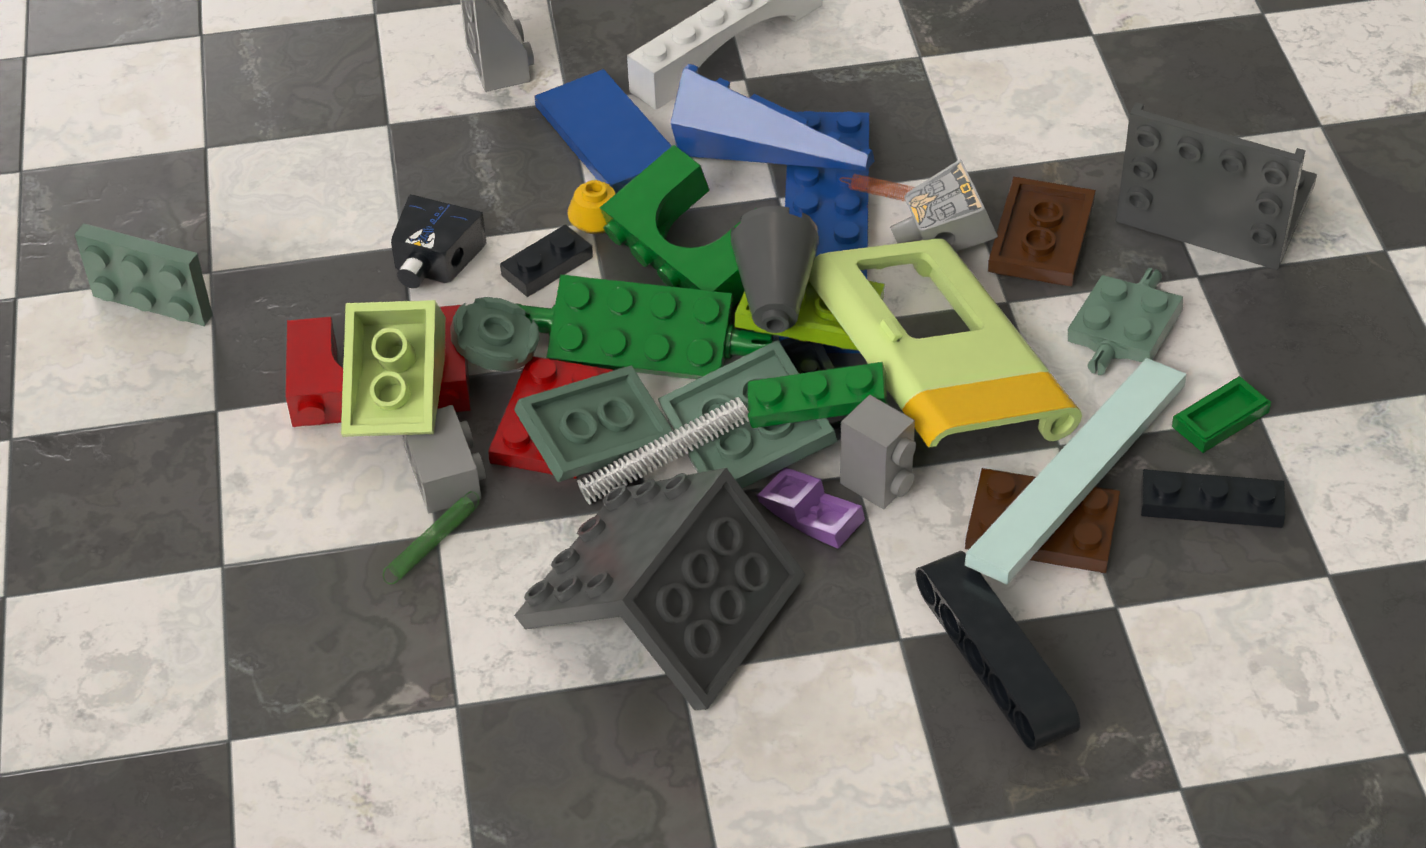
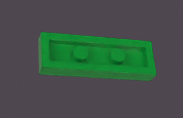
[748,362,887,428]

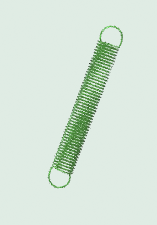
[383,491,479,584]

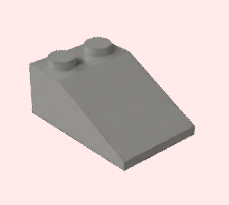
[460,0,534,92]

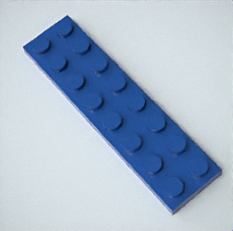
[779,111,869,353]

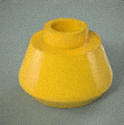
[568,180,616,234]

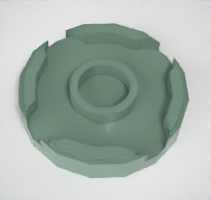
[450,297,539,371]

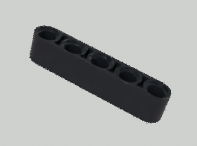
[915,551,1080,750]

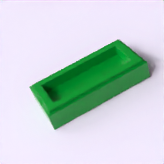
[1172,376,1271,453]

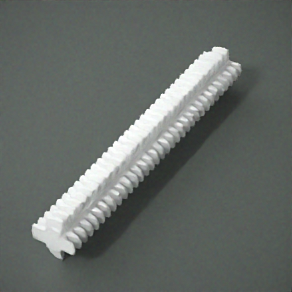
[577,397,749,505]

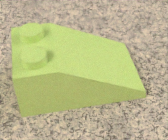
[341,300,446,437]

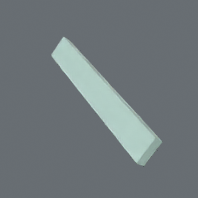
[965,358,1187,585]

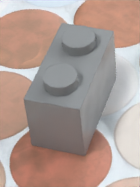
[840,395,916,509]
[403,405,486,514]

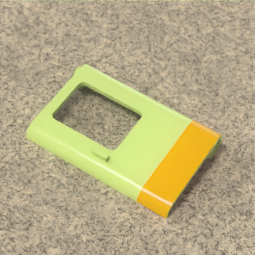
[809,239,1082,448]

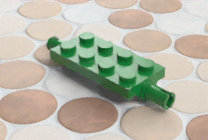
[516,274,773,380]

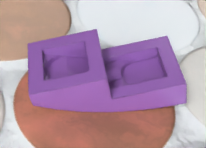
[757,467,865,548]

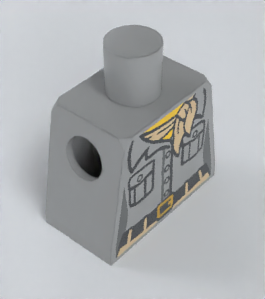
[890,160,998,252]

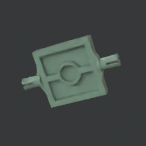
[1068,268,1183,375]

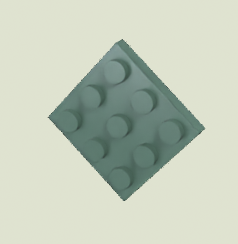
[658,340,838,489]

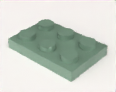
[75,223,213,326]
[514,365,676,482]

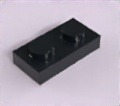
[500,224,593,297]

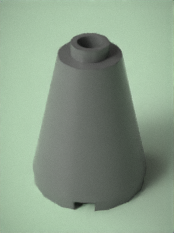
[731,206,819,333]

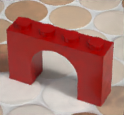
[286,305,471,427]

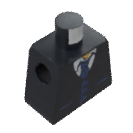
[391,194,487,288]

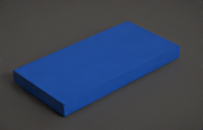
[534,69,671,193]

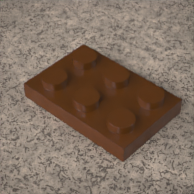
[988,176,1096,287]
[965,468,1120,573]

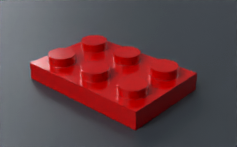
[488,356,613,479]

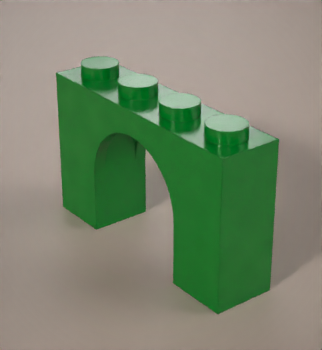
[600,145,757,307]

